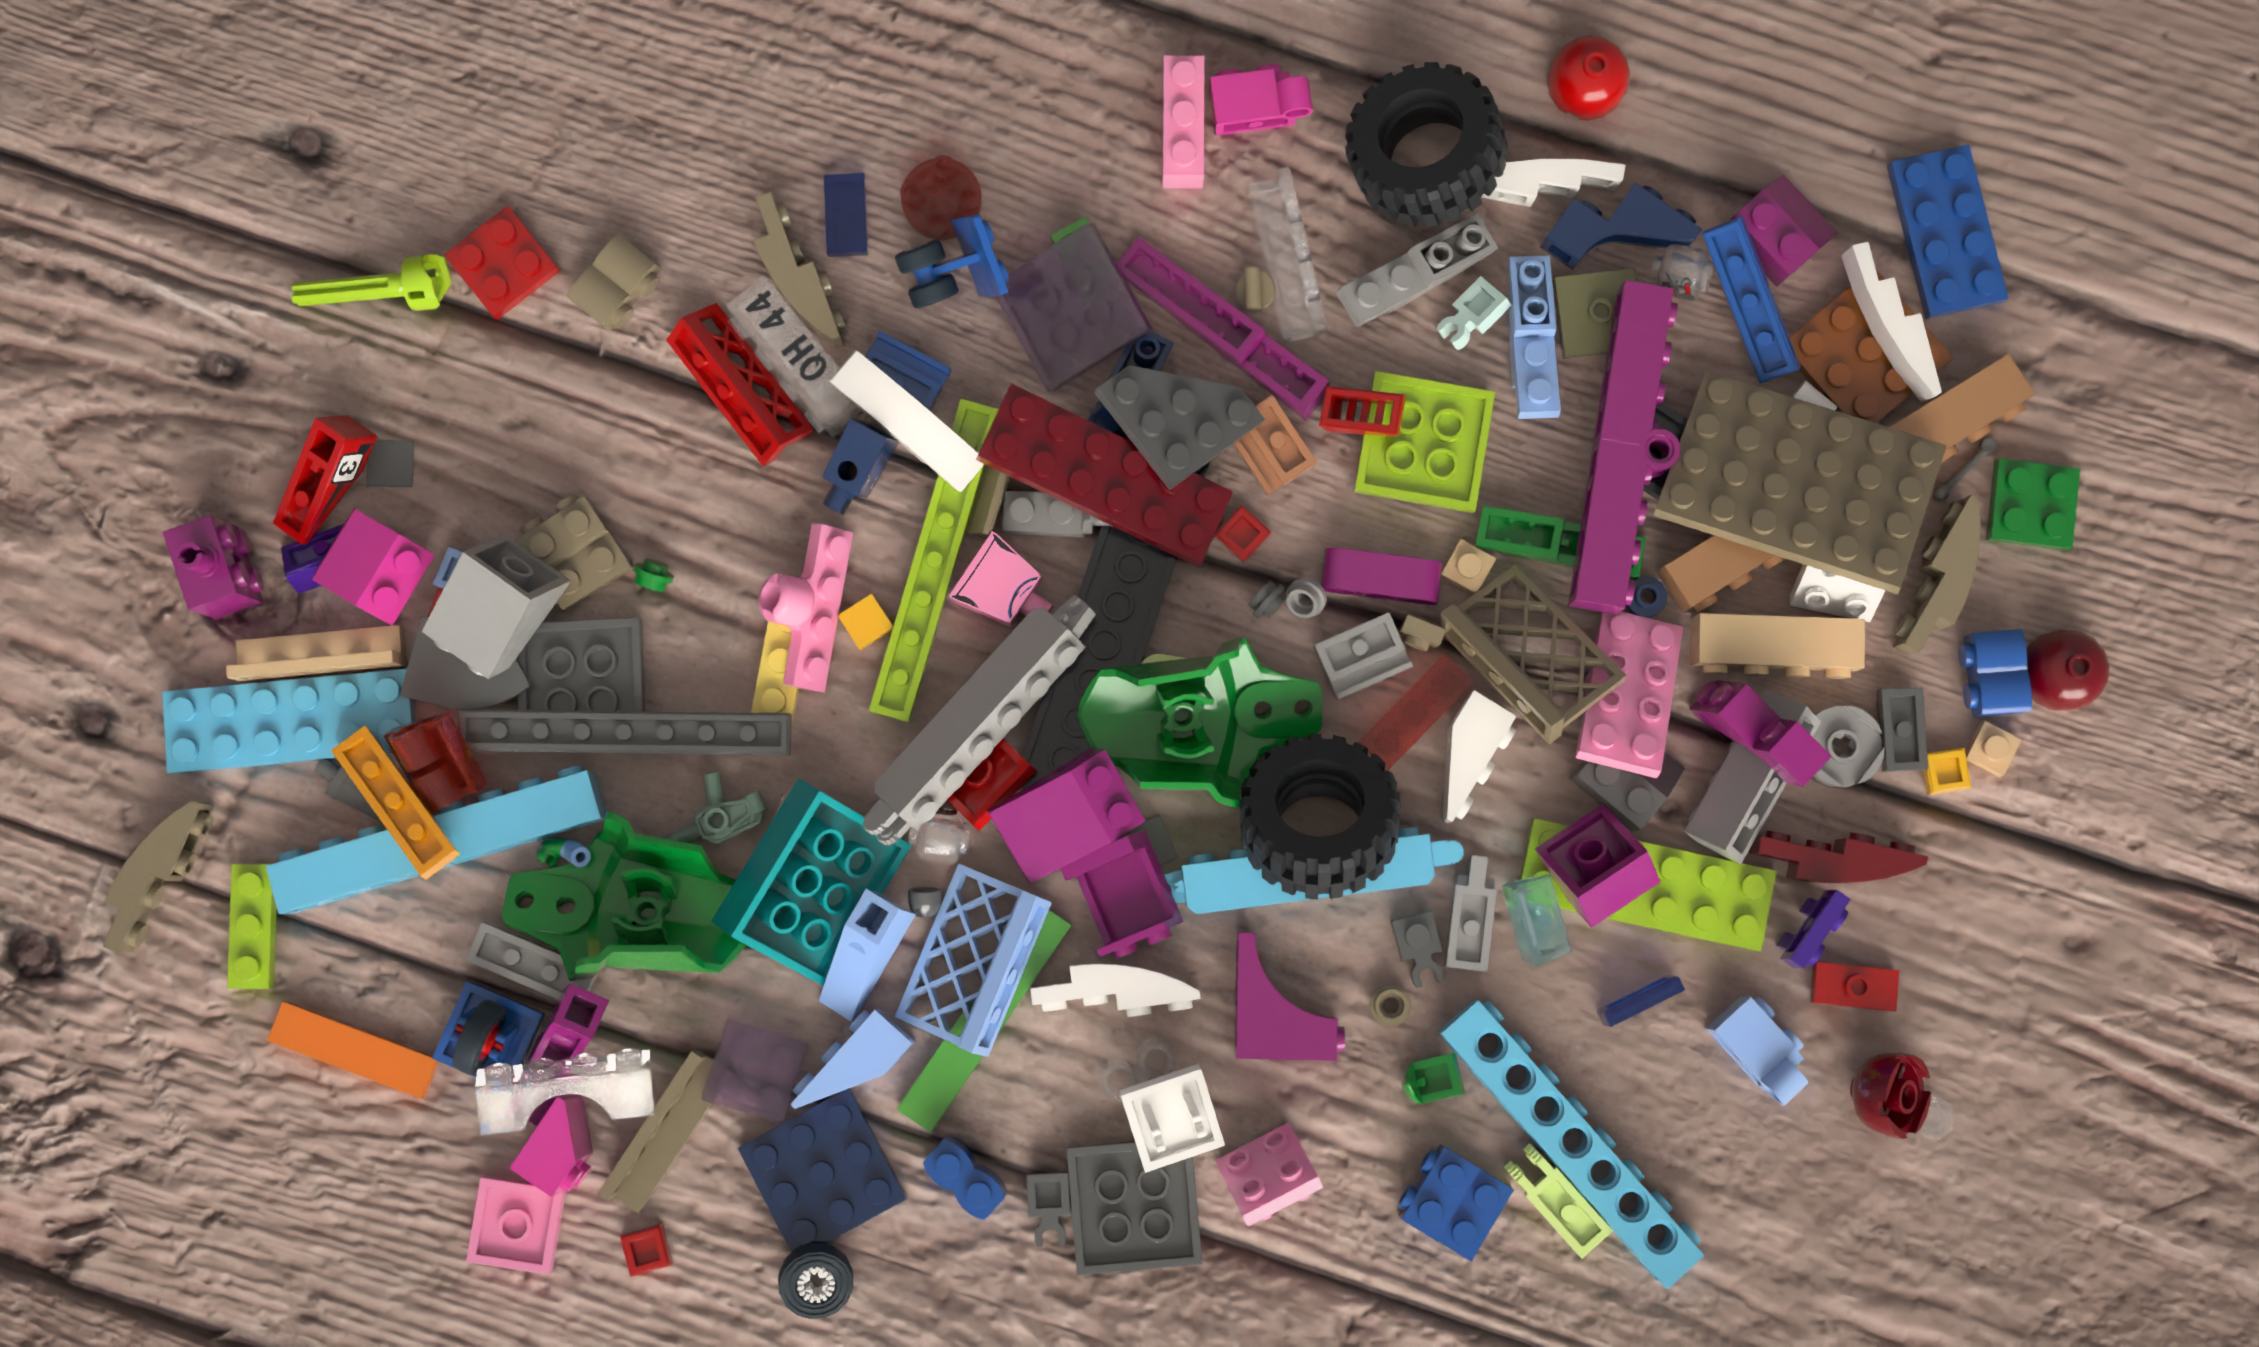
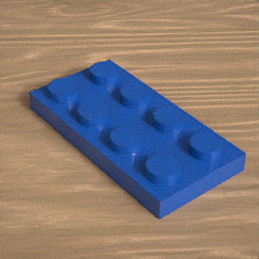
[1887,145,2009,320]

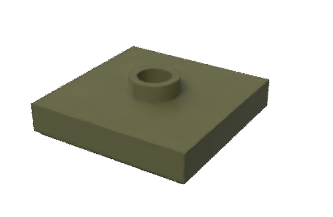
[1552,268,1637,359]

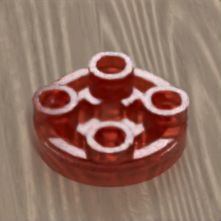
[900,155,982,240]

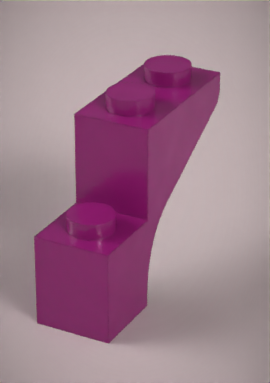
[1689,680,1832,787]
[504,983,610,1126]

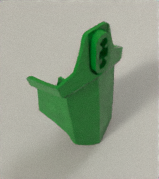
[1076,636,1322,807]
[502,811,746,981]

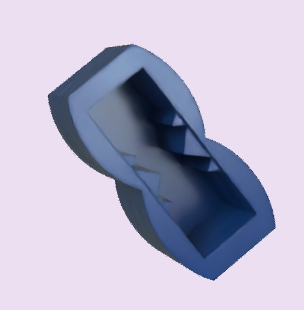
[1958,629,2032,718]
[923,1136,1007,1220]

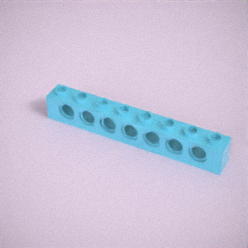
[1436,999,1705,1289]

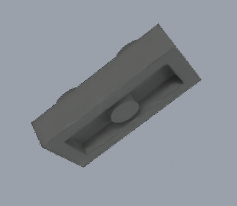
[1877,687,1928,772]

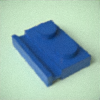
[865,331,952,411]

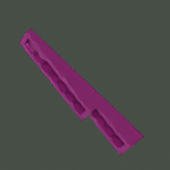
[1114,237,1330,421]

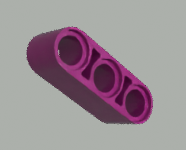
[1321,548,1443,605]

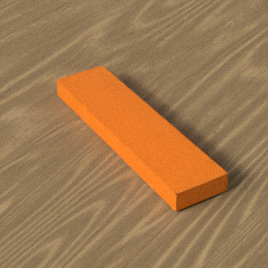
[267,1001,439,1099]

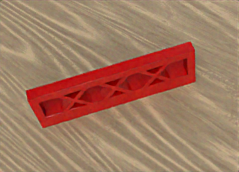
[666,303,814,466]

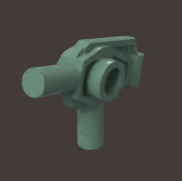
[668,772,768,844]

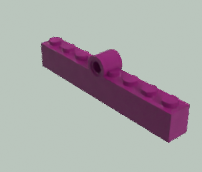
[1568,280,1680,615]

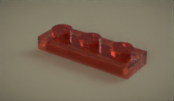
[1358,654,1474,770]

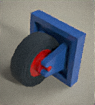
[432,981,546,1091]

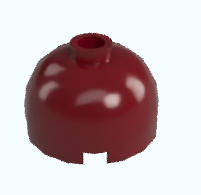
[2026,629,2110,711]
[1850,1053,1931,1139]

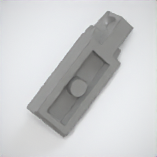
[1002,491,1112,537]
[1444,854,1497,972]

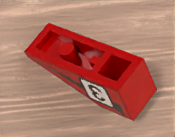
[273,415,377,544]

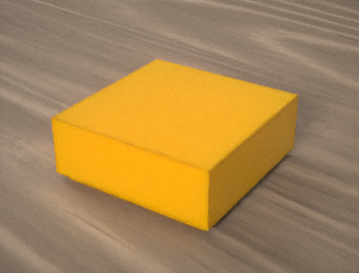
[837,594,893,651]
[1923,748,1972,795]

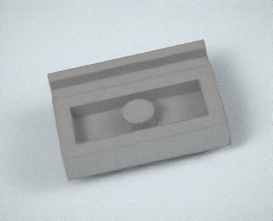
[1313,612,1413,700]

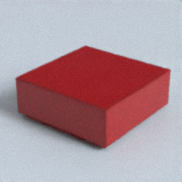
[1214,505,1271,563]
[620,1223,673,1277]

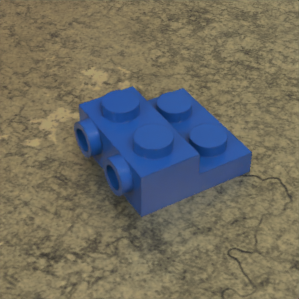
[1397,1144,1514,1262]

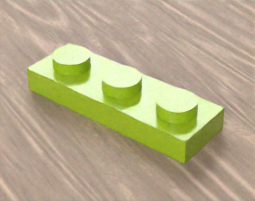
[227,864,277,989]

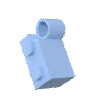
[1705,995,1808,1106]

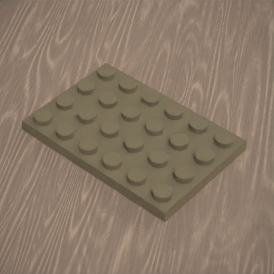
[1654,370,1947,595]

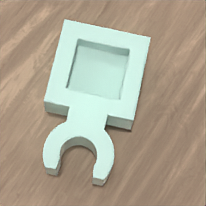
[1436,276,1512,350]

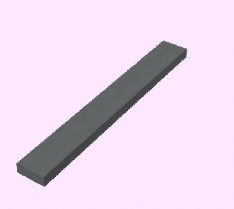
[457,709,792,756]

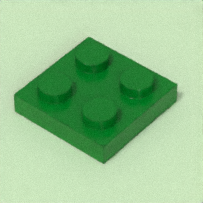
[1986,458,2080,551]

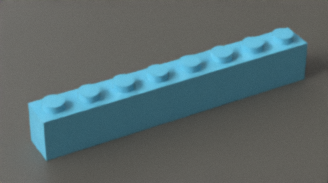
[266,766,607,914]

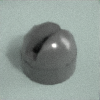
[908,887,941,918]

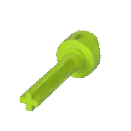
[291,254,452,311]

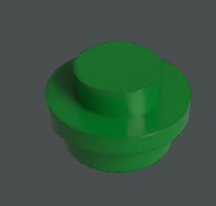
[633,558,674,592]

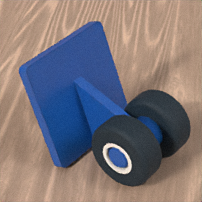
[895,214,1009,308]

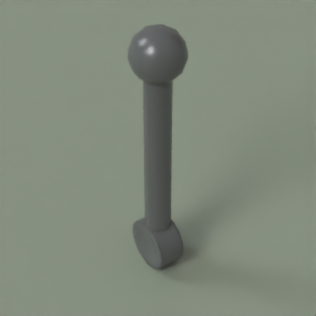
[1933,437,1998,501]

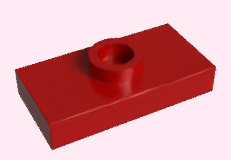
[1810,962,1900,1012]

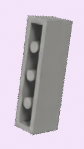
[1684,689,1821,864]

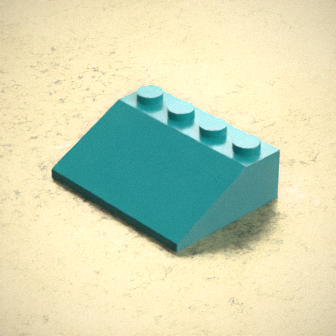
[711,778,912,986]

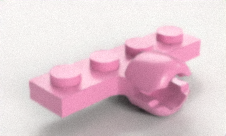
[758,524,853,693]

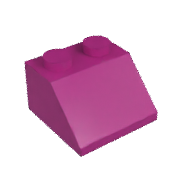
[311,508,435,626]
[509,1090,593,1197]

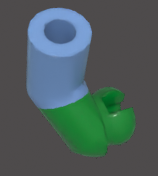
[536,837,591,867]

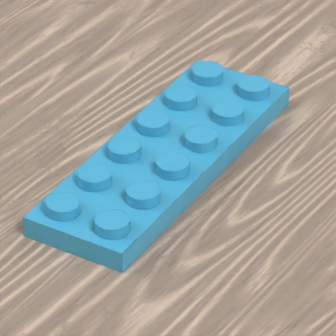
[162,669,418,774]

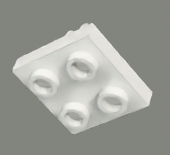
[1790,564,1885,622]
[1119,1064,1225,1173]

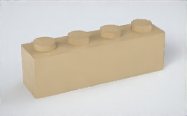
[1690,613,1865,679]

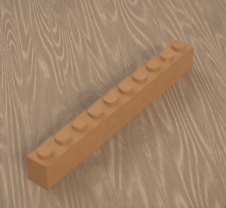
[1656,354,2036,613]

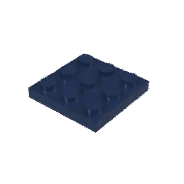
[737,1088,908,1252]

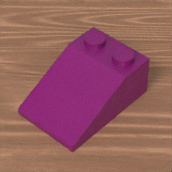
[987,747,1146,884]

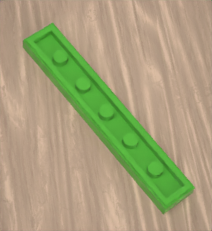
[897,910,1072,1133]

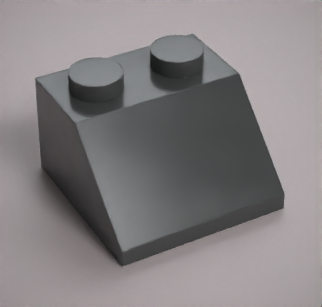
[1569,751,1685,831]

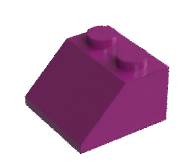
[1729,174,1838,287]
[1535,804,1661,928]

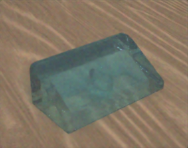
[1502,874,1572,967]

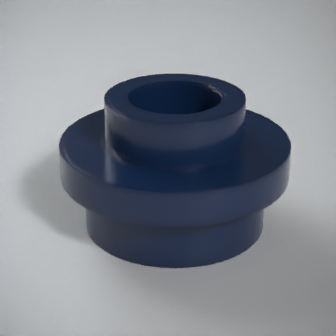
[1627,576,1667,618]

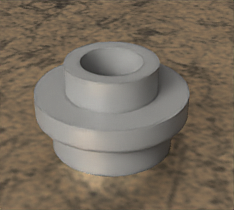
[1286,578,1327,618]

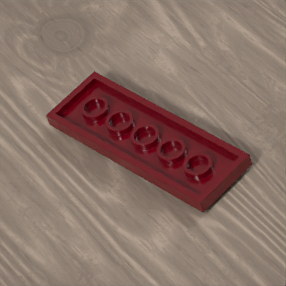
[975,383,1233,567]

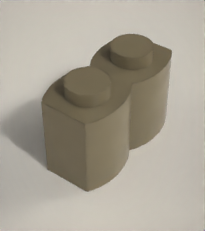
[566,234,661,332]

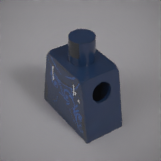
[822,419,899,515]

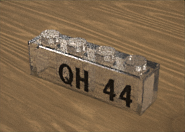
[726,276,864,438]

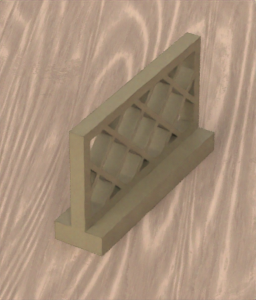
[1440,564,1627,745]

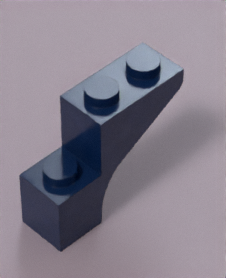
[1540,183,1702,270]

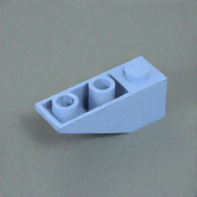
[819,889,916,1022]
[790,1008,915,1109]

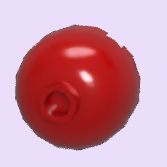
[1547,35,1630,121]

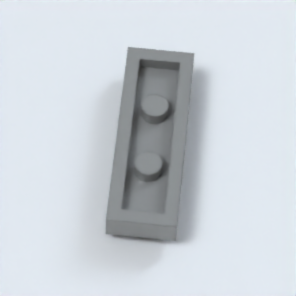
[465,922,598,1000]

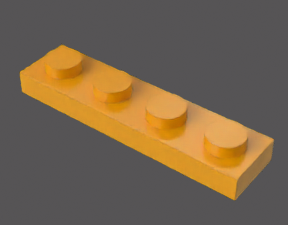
[331,725,460,880]

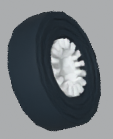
[778,1243,854,1319]

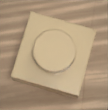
[1441,539,1496,595]
[1965,721,2022,777]

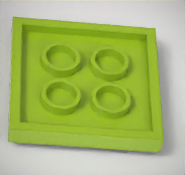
[1354,371,1495,513]

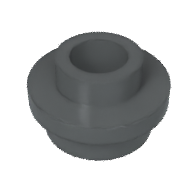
[1248,581,1285,619]

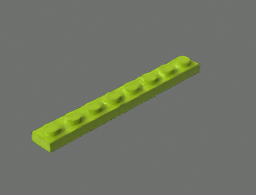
[869,399,998,723]

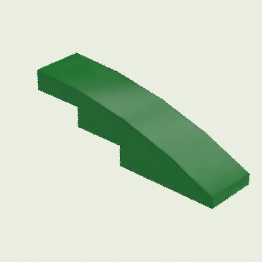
[1476,505,1646,580]

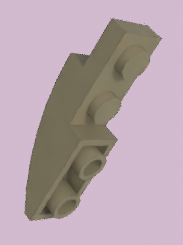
[754,192,847,348]
[1893,495,1981,656]
[102,800,214,953]

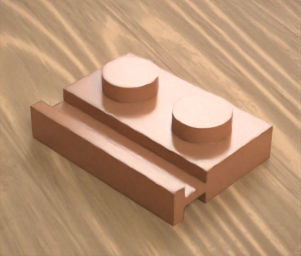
[1233,395,1317,496]

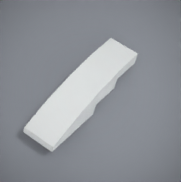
[1481,159,1626,207]
[1841,242,1942,402]
[829,350,984,492]

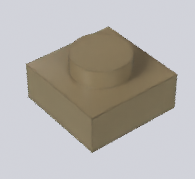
[1398,614,1446,652]

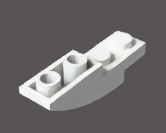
[1030,963,1201,1017]

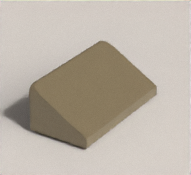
[965,465,1011,539]

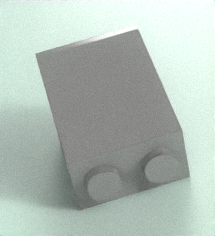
[422,534,571,679]

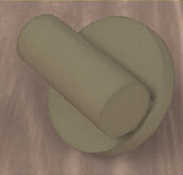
[1236,267,1276,311]

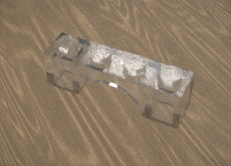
[475,1049,655,1135]

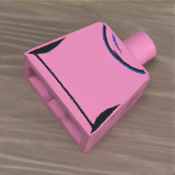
[949,531,1054,627]

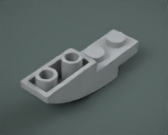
[1336,213,1498,328]

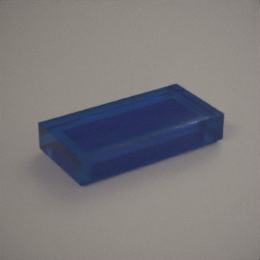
[824,173,869,257]
[1597,975,1685,1027]

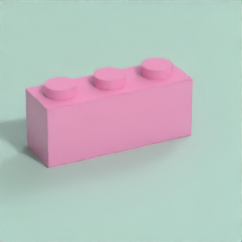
[1163,55,1204,188]

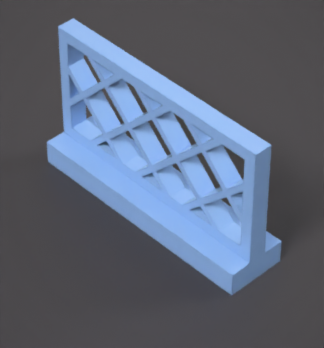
[895,863,1052,1057]

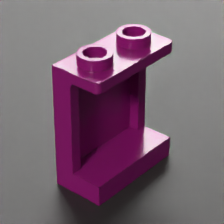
[1060,829,1184,959]

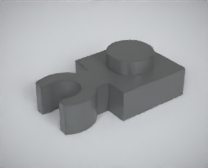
[1390,911,1444,988]
[1026,1171,1071,1247]

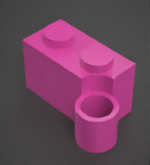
[1209,63,1313,136]

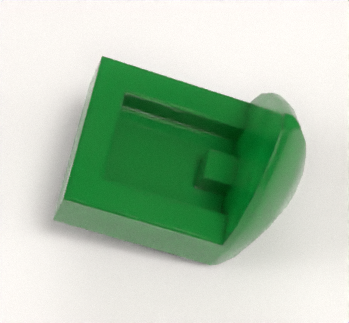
[1401,1053,1466,1104]

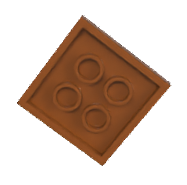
[1790,268,1954,423]

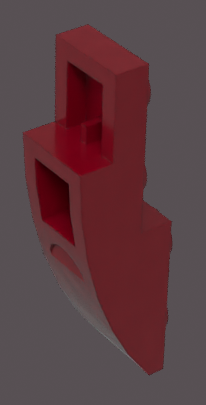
[1749,831,1928,884]

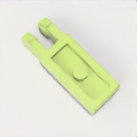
[1504,1143,1613,1259]

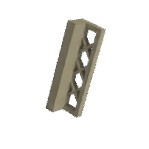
[597,1048,734,1213]

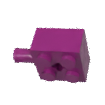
[162,515,264,619]

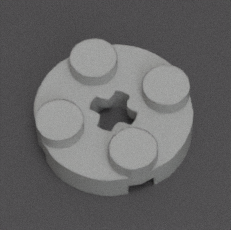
[1813,705,1884,788]

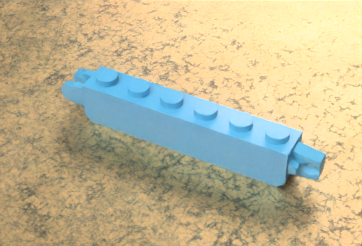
[1164,827,1465,914]

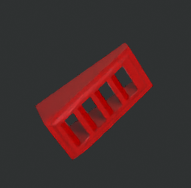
[1319,386,1406,436]

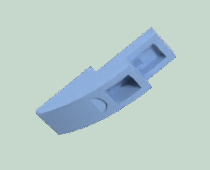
[1508,256,1561,419]

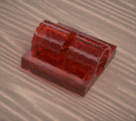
[383,711,488,812]

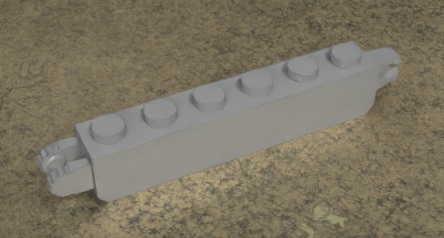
[862,595,1096,846]

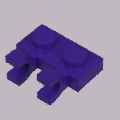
[1776,890,1851,969]

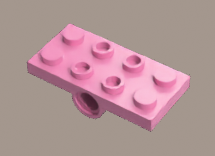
[1575,611,1683,778]

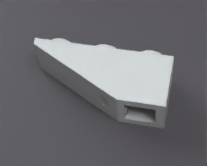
[1442,690,1517,823]

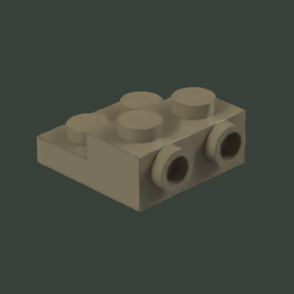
[515,495,633,612]

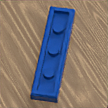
[1702,216,1801,384]

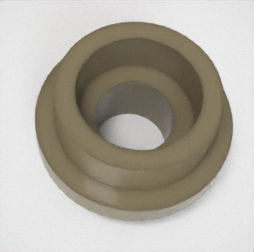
[1369,984,1411,1026]

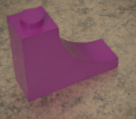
[1235,932,1345,1061]

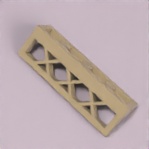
[226,625,407,682]

